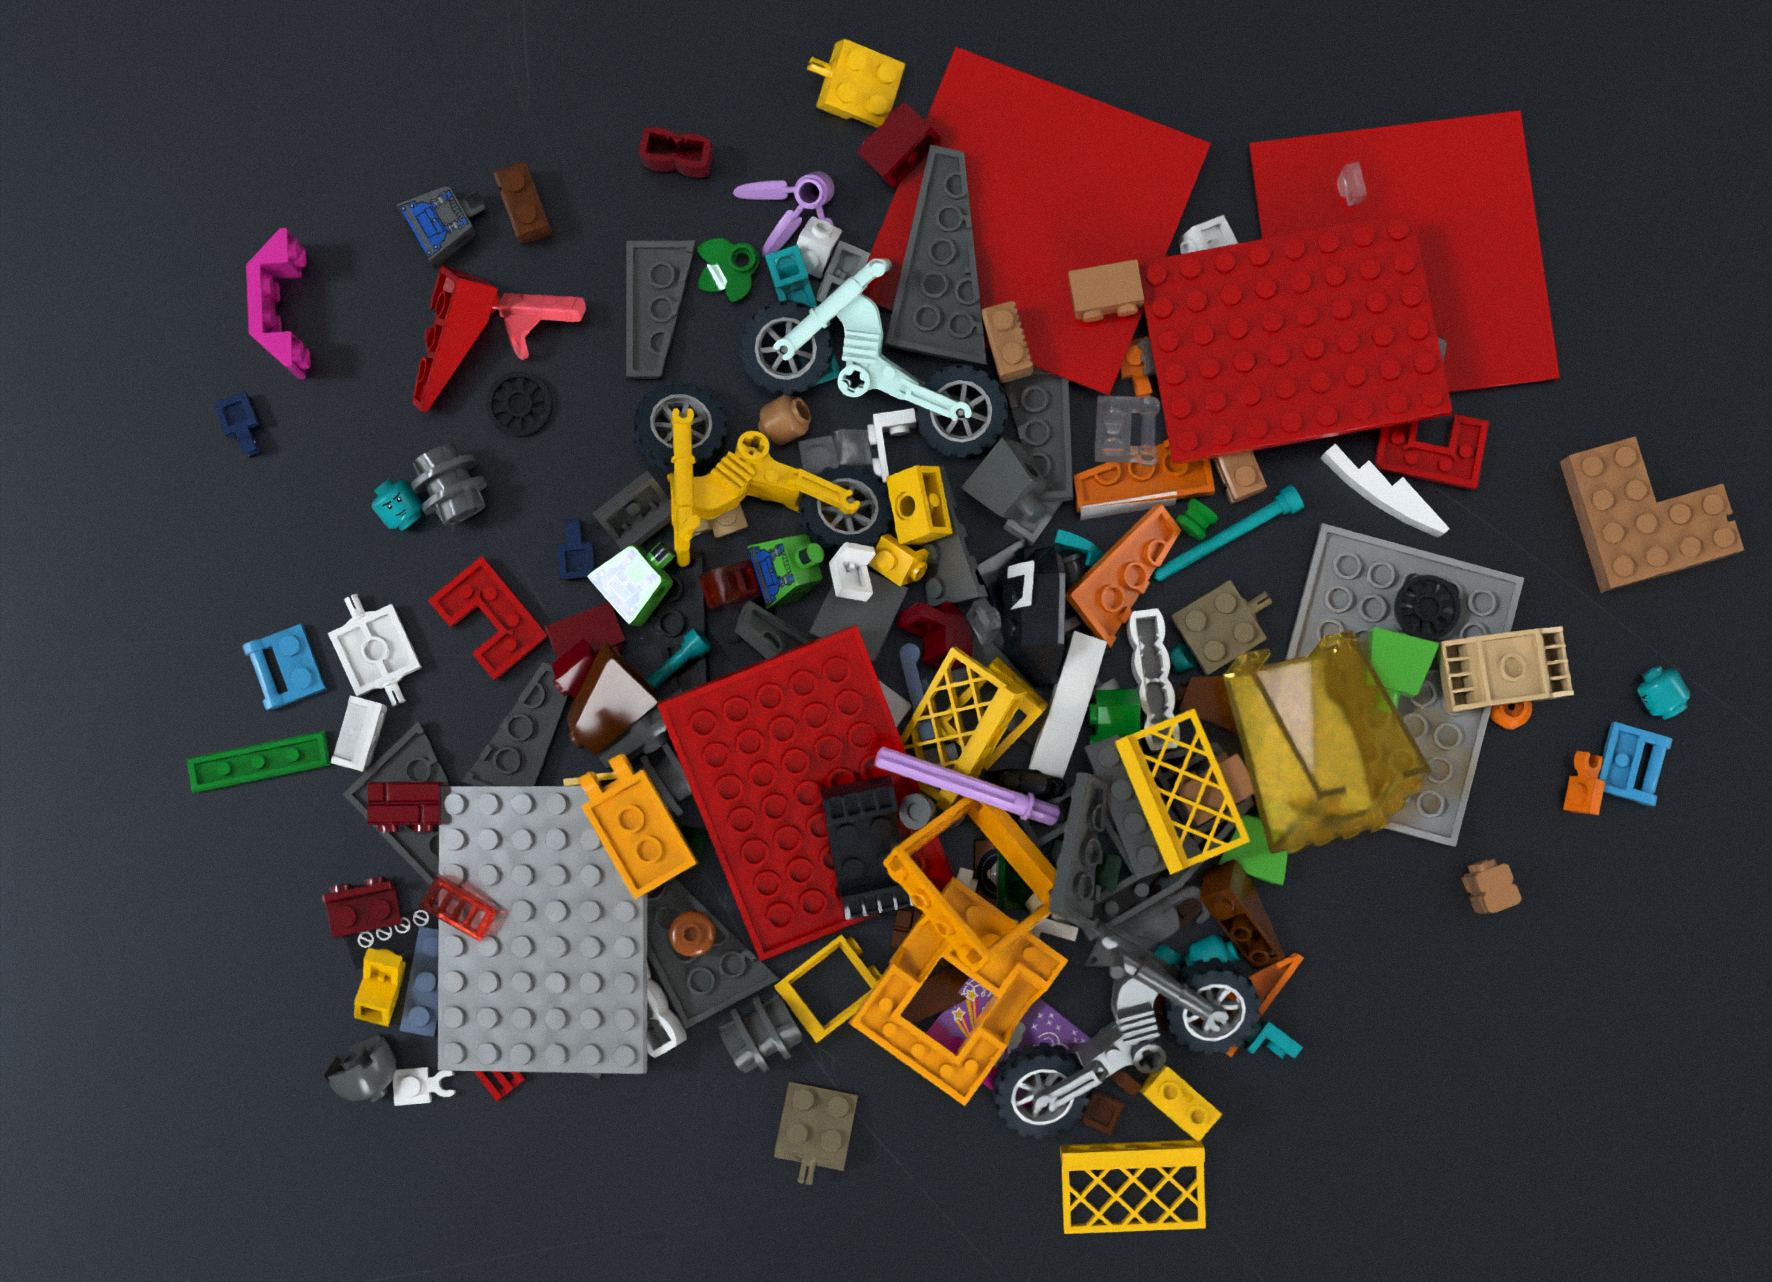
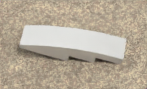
[1320,444,1450,538]
[1028,631,1107,780]

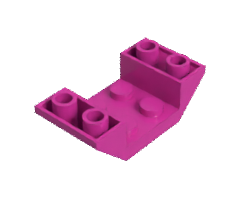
[246,228,311,379]

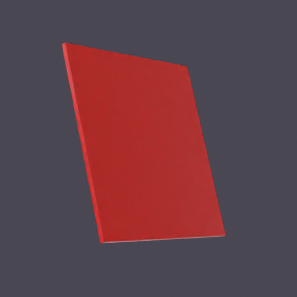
[862,47,1211,396]
[1249,111,1560,393]

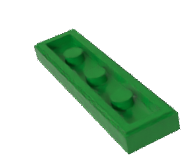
[186,731,332,793]

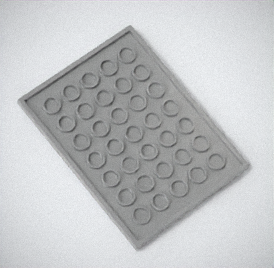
[1254,523,1524,847]
[438,786,647,1074]

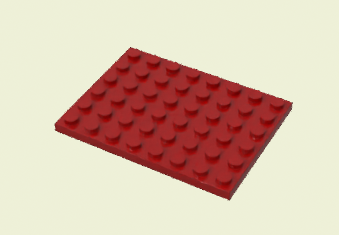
[1138,211,1453,465]
[656,624,954,962]

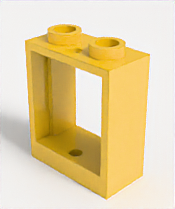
[939,656,1048,770]
[774,934,882,1043]
[1139,1065,1222,1142]

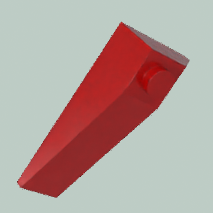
[412,265,499,412]

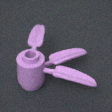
[733,171,835,258]

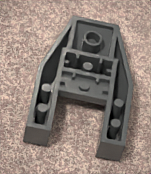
[1016,742,1254,941]

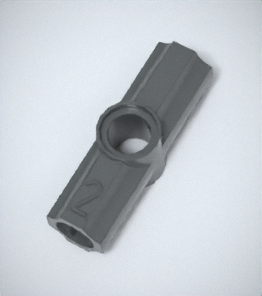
[597,688,684,772]

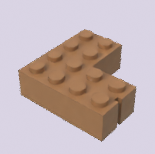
[1560,436,1744,593]

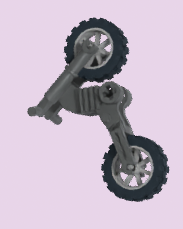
[992,921,1261,1139]

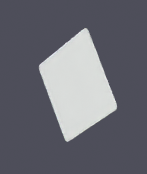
[1007,560,1034,610]

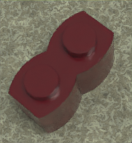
[639,127,714,178]

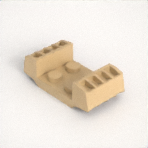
[1436,626,1574,713]

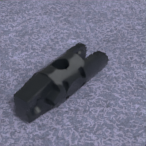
[985,768,1067,799]

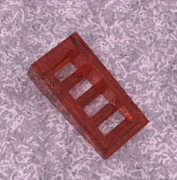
[699,560,762,609]
[418,873,499,942]

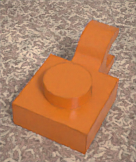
[1119,336,1155,400]
[1563,751,1605,815]

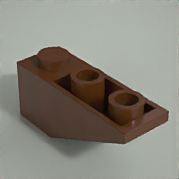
[1199,859,1285,969]

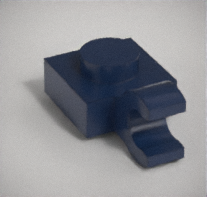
[213,391,261,457]
[557,518,596,580]

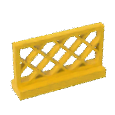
[900,646,1028,811]
[1114,709,1250,875]
[1060,1139,1206,1234]

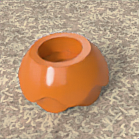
[1490,701,1532,729]

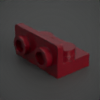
[321,876,404,938]

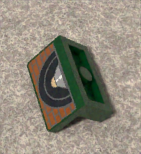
[973,839,1028,910]

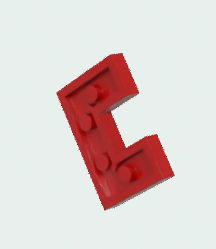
[1373,414,1489,490]
[428,556,549,681]

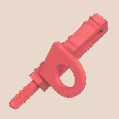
[496,293,586,360]

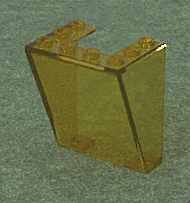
[1223,630,1432,854]

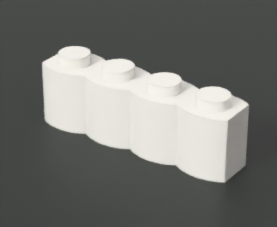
[1126,608,1180,753]
[647,962,687,1058]

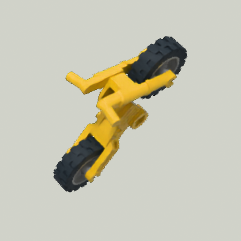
[633,381,893,567]

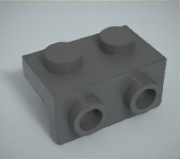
[593,471,671,551]

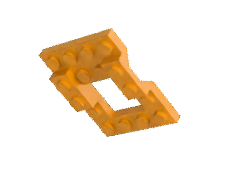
[849,877,1068,1106]

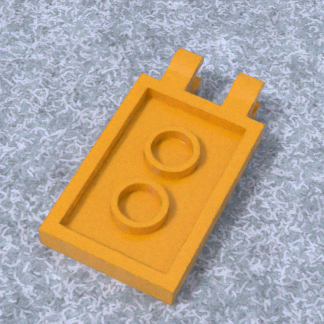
[578,753,698,900]

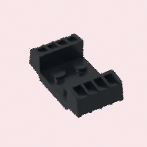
[819,775,915,920]

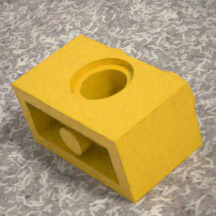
[886,465,953,545]

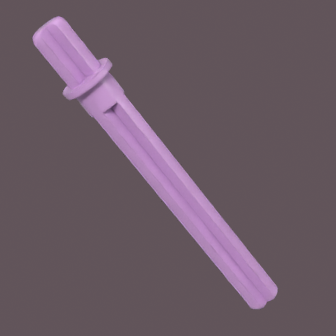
[875,747,1060,826]

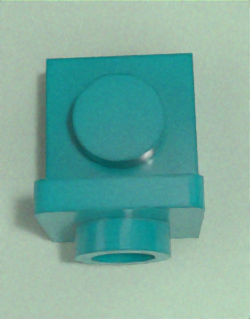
[1244,1020,1303,1059]

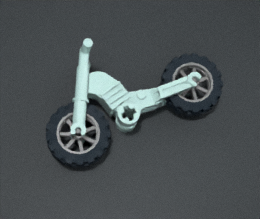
[740,258,1008,458]

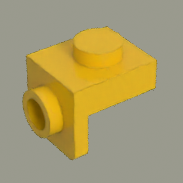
[868,533,930,587]

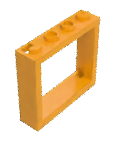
[883,797,1057,973]

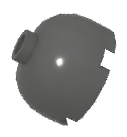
[322,1034,396,1102]

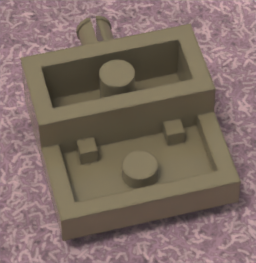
[1170,580,1272,676]
[774,1082,858,1185]

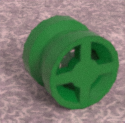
[1174,498,1219,541]

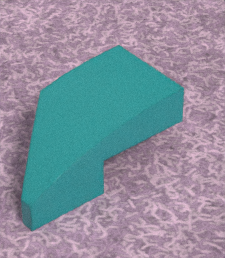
[1054,529,1104,570]

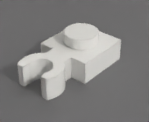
[393,1067,456,1106]

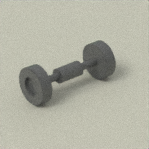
[899,794,970,829]

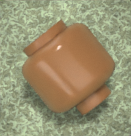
[758,395,811,445]

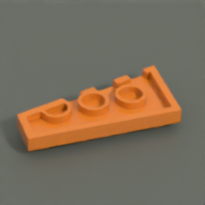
[1073,439,1215,512]
[1065,504,1182,648]

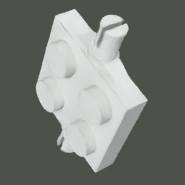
[328,594,422,707]

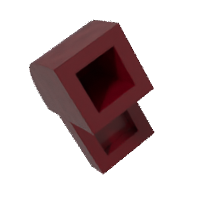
[897,601,972,672]

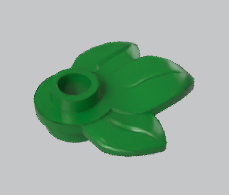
[696,238,760,303]

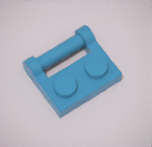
[242,624,327,711]
[1598,722,1673,807]

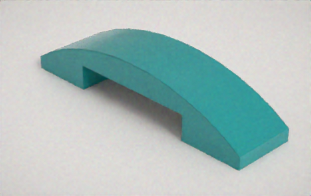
[765,244,840,386]

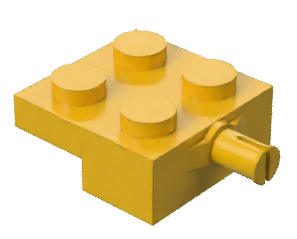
[807,39,905,128]

